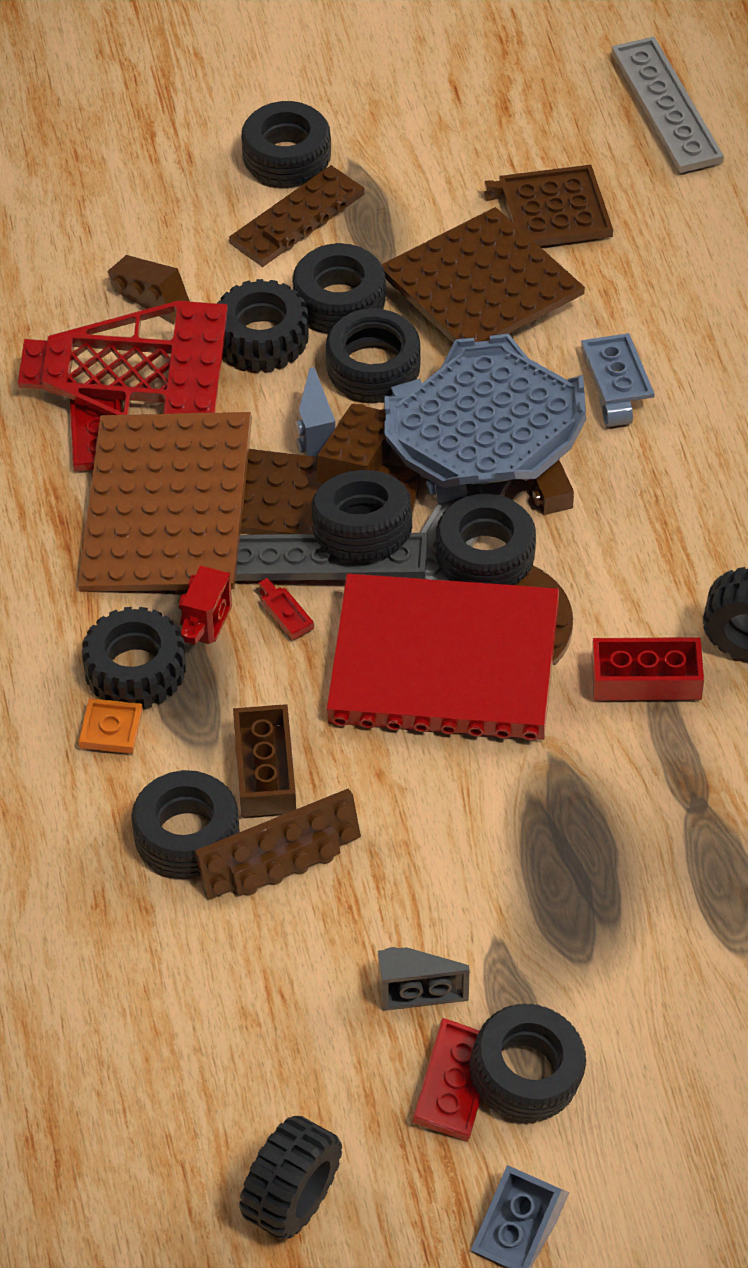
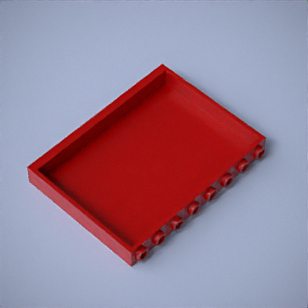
[327,574,559,740]

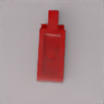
[259,578,314,640]

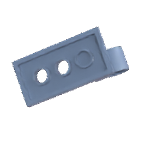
[581,333,655,427]

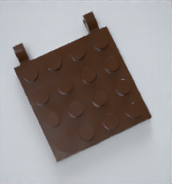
[484,165,613,246]

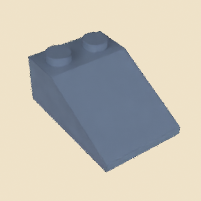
[296,367,336,457]
[471,1165,570,1268]

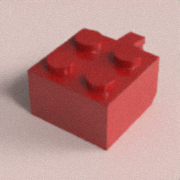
[179,565,232,645]

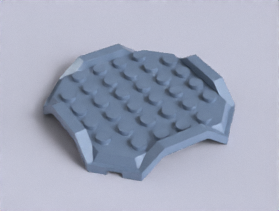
[385,334,586,488]

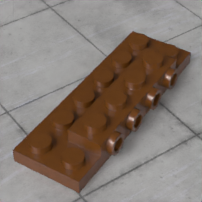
[229,165,365,267]
[195,788,361,900]

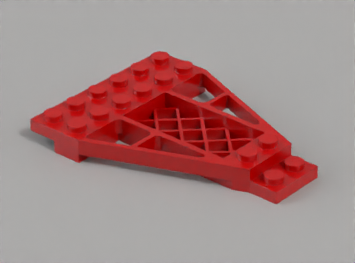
[18,301,228,415]

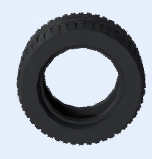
[326,308,421,402]

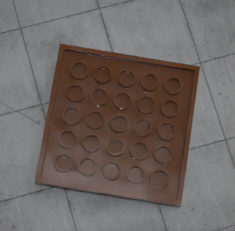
[381,207,585,343]

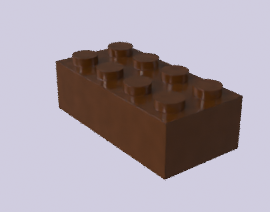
[317,404,392,483]
[233,704,296,817]

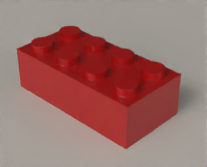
[591,637,704,700]

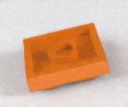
[79,698,143,754]

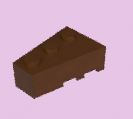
[107,255,190,325]

